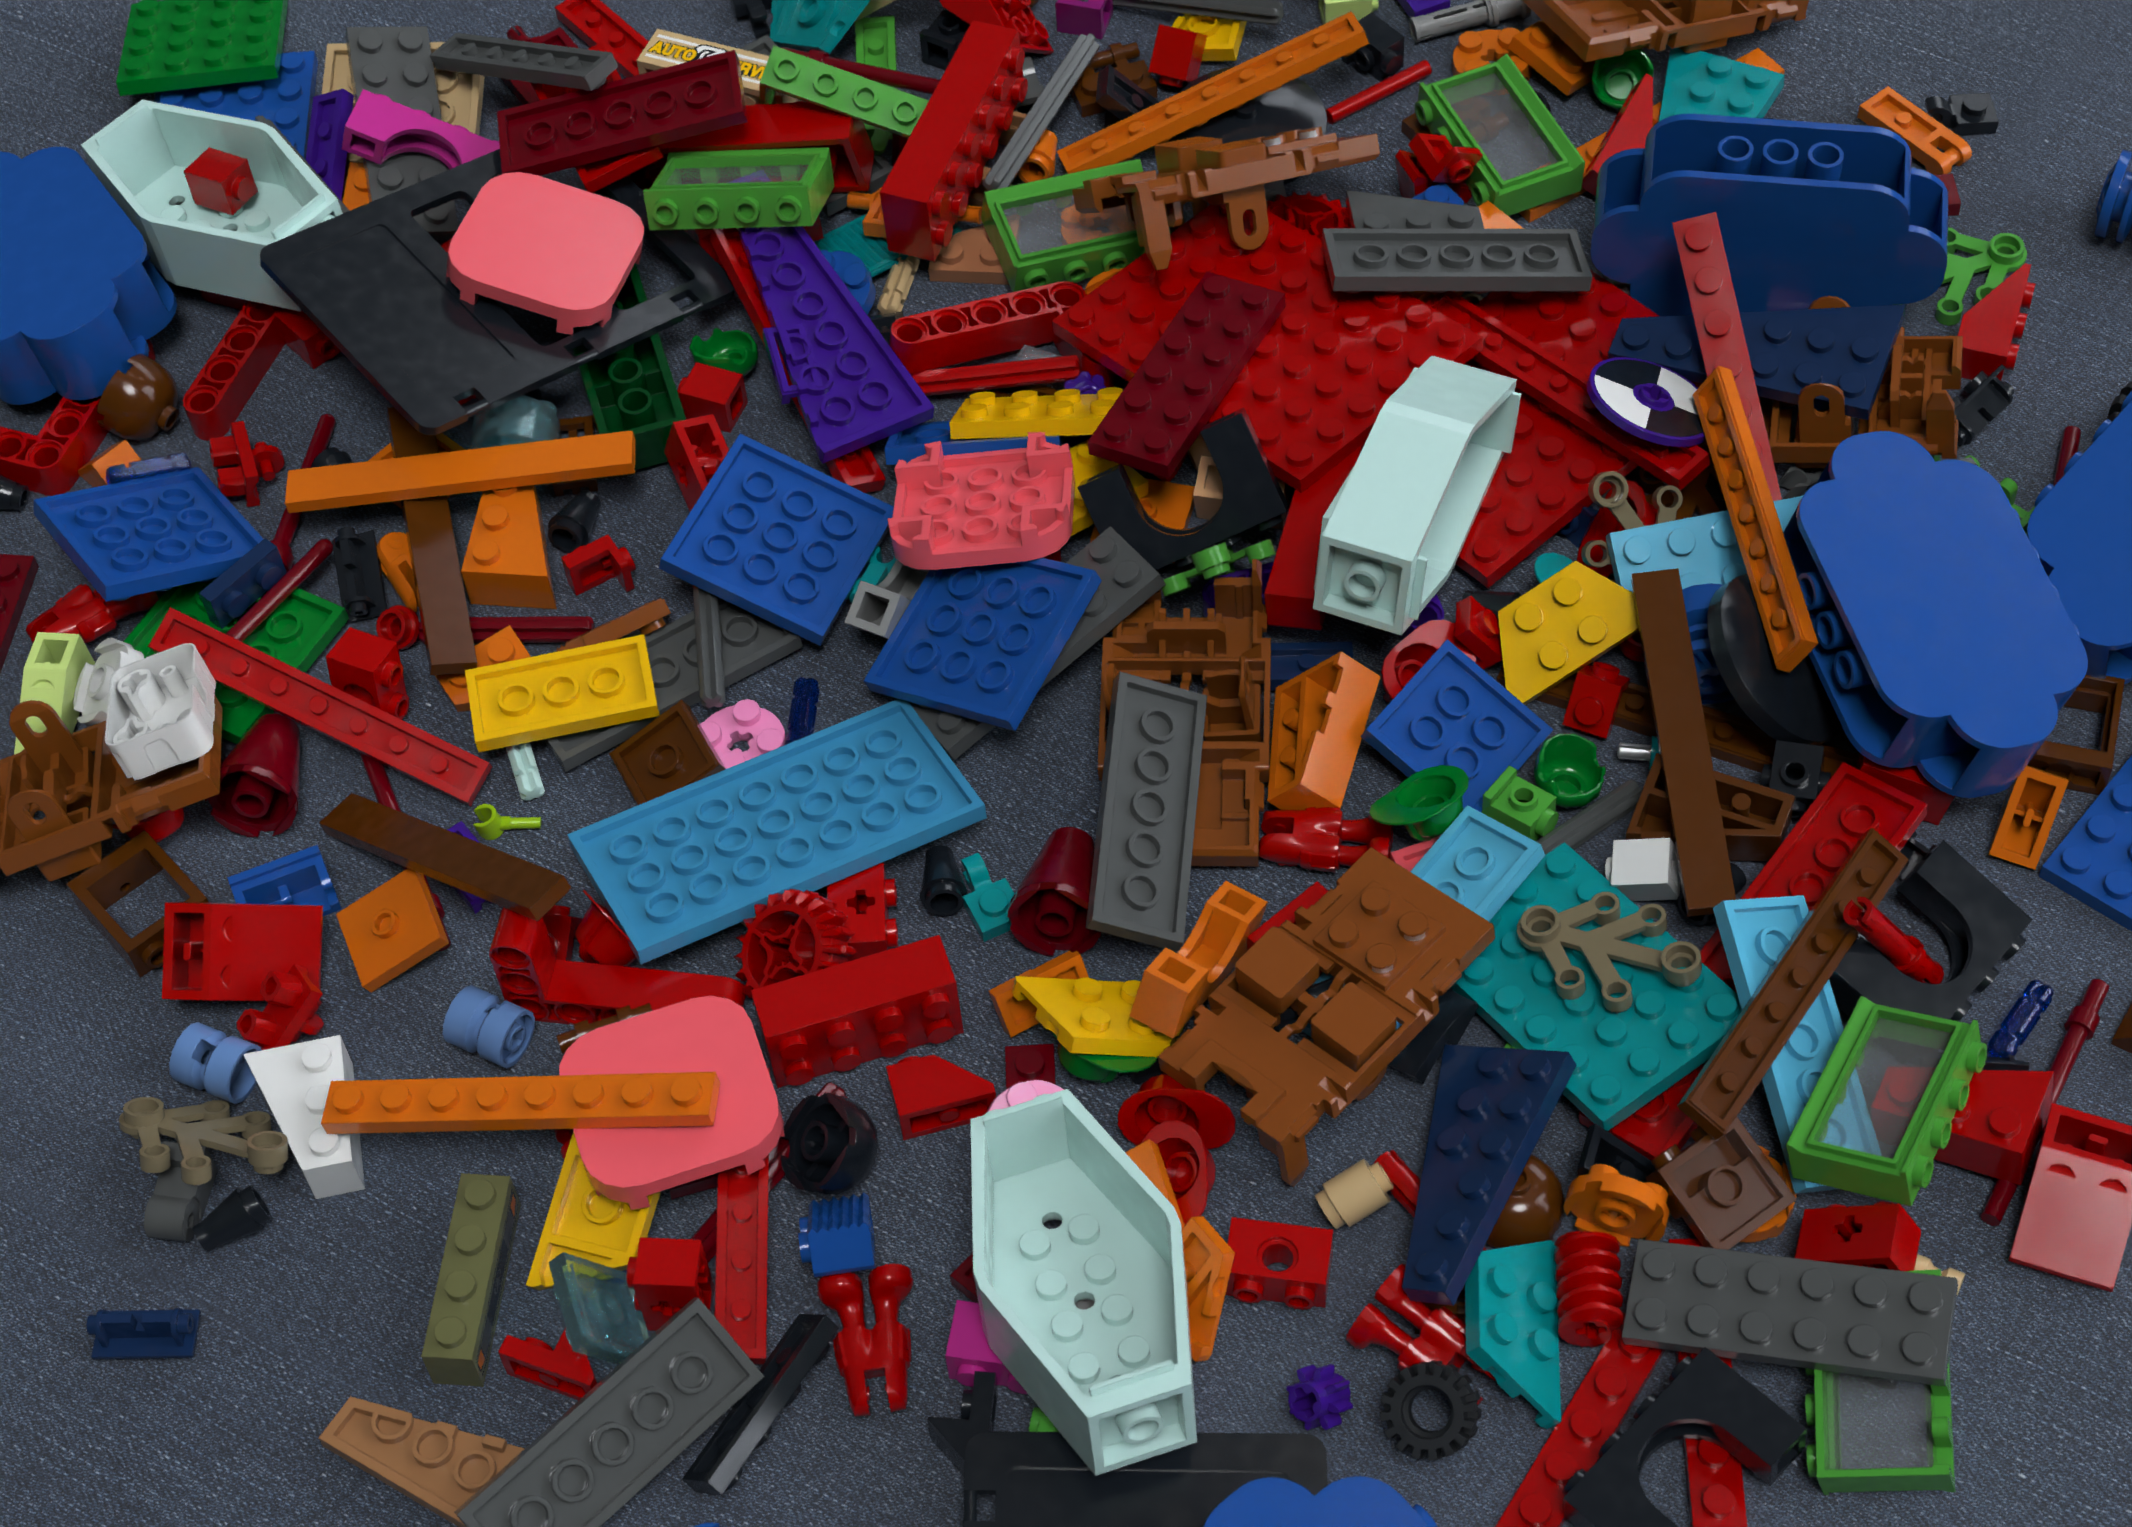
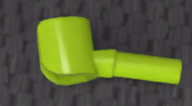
[473,804,541,841]

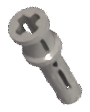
[1409,0,1532,43]

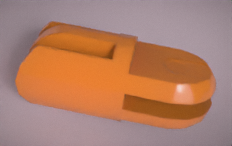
[377,532,419,613]

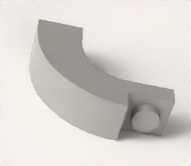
[844,559,929,640]

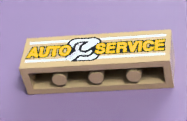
[636,29,798,105]

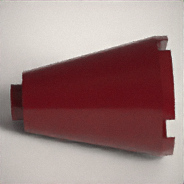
[205,713,300,837]
[1008,827,1101,956]

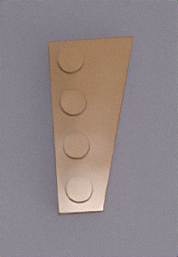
[319,1396,525,1527]

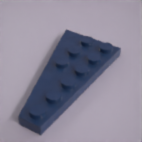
[1608,304,1906,420]
[1402,1044,1577,1306]

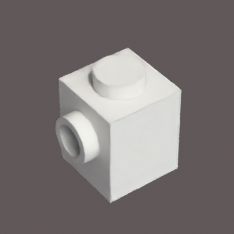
[1605,838,1681,901]

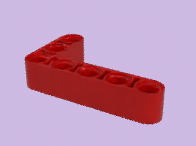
[889,281,1117,388]
[183,290,285,441]
[0,338,156,496]
[489,908,746,1025]

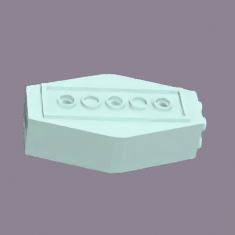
[81,99,343,311]
[1313,355,1521,636]
[970,1089,1197,1476]

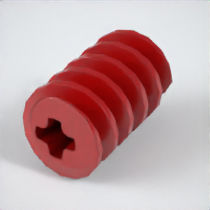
[1554,1231,1624,1347]

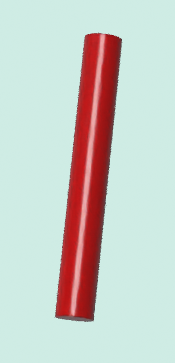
[1325,60,1432,124]

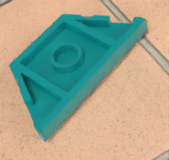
[770,0,871,54]
[1465,1240,1561,1429]

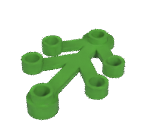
[1893,227,2027,326]
[1161,539,1276,597]

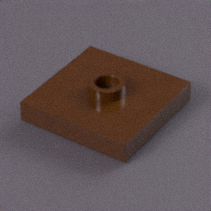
[609,700,726,805]

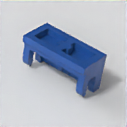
[227,845,342,916]

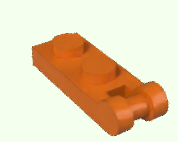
[1857,86,1972,175]

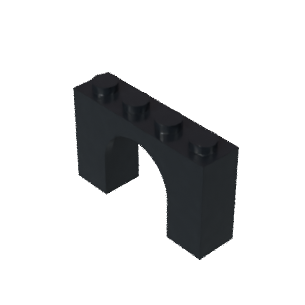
[1078,408,1289,575]
[1829,840,2033,1065]
[1563,1347,1807,1527]

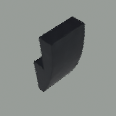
[1388,989,1478,1083]

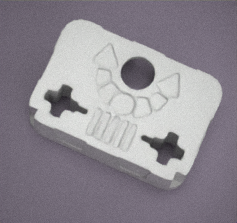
[105,643,216,780]

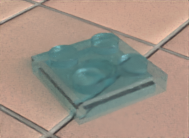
[548,1252,649,1365]

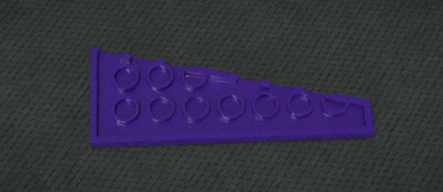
[735,172,935,463]

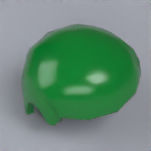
[1591,49,1654,111]
[689,328,759,377]
[1533,733,1606,808]

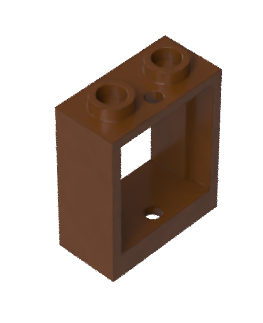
[2027,675,2125,795]
[66,830,209,978]

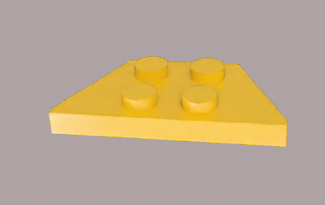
[1498,560,1639,705]
[1012,976,1185,1058]
[526,1131,661,1290]

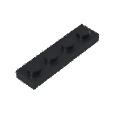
[682,1314,839,1495]

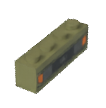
[421,1173,521,1387]

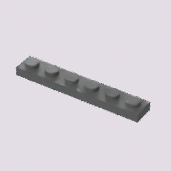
[430,33,619,91]

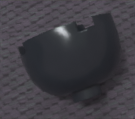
[781,1093,878,1195]

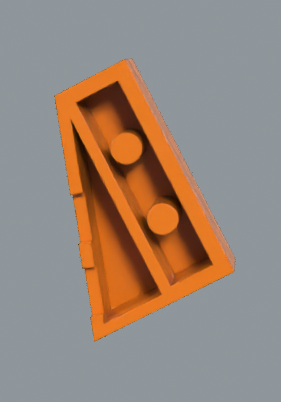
[461,485,557,609]
[1267,651,1381,810]

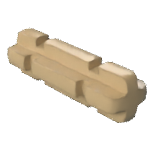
[877,253,920,315]

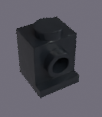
[919,9,970,70]
[1342,12,1404,81]

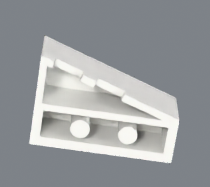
[243,1035,365,1199]

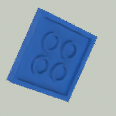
[1360,639,1553,813]

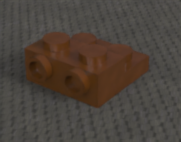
[1645,1117,1797,1250]

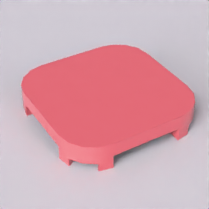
[446,172,645,335]
[887,432,1075,570]
[559,996,785,1210]

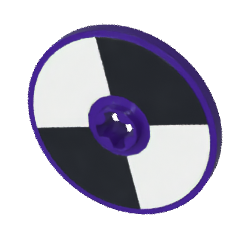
[1587,357,1706,447]

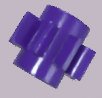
[1286,1364,1353,1430]

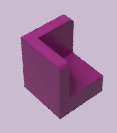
[1055,0,1113,39]

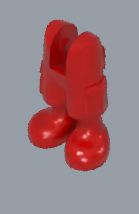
[26,584,159,643]
[1259,798,1394,873]
[1345,1263,1497,1405]
[817,1264,913,1416]

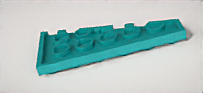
[1659,48,1785,121]

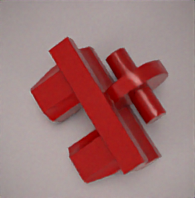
[209,421,285,507]
[236,964,324,1050]

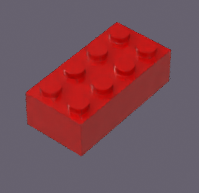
[750,935,964,1088]

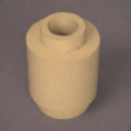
[1315,1158,1394,1230]

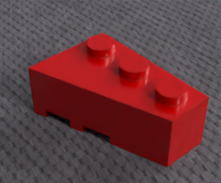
[1871,1068,2054,1186]

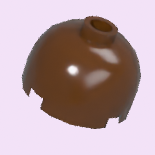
[97,353,179,441]
[1486,1155,1564,1248]

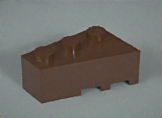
[1625,753,1795,861]

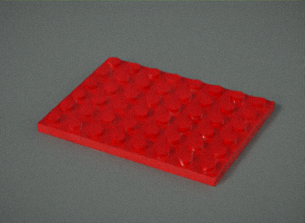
[1052,203,1483,493]
[1455,269,1701,588]

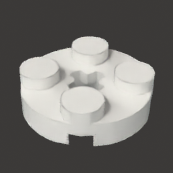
[73,638,144,726]

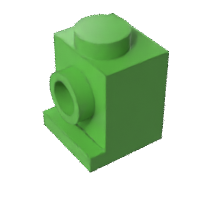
[1482,766,1559,841]

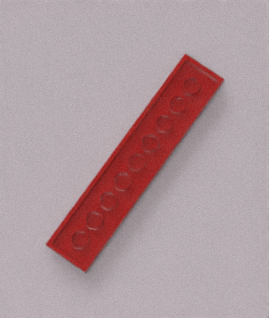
[1579,762,1928,1160]

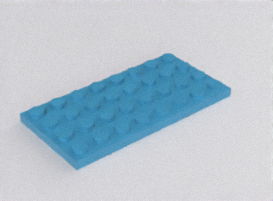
[567,699,987,964]

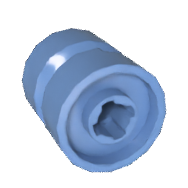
[443,985,535,1069]
[169,1022,262,1104]

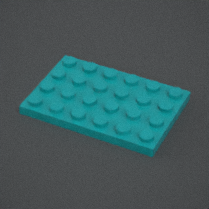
[1450,842,1742,1131]

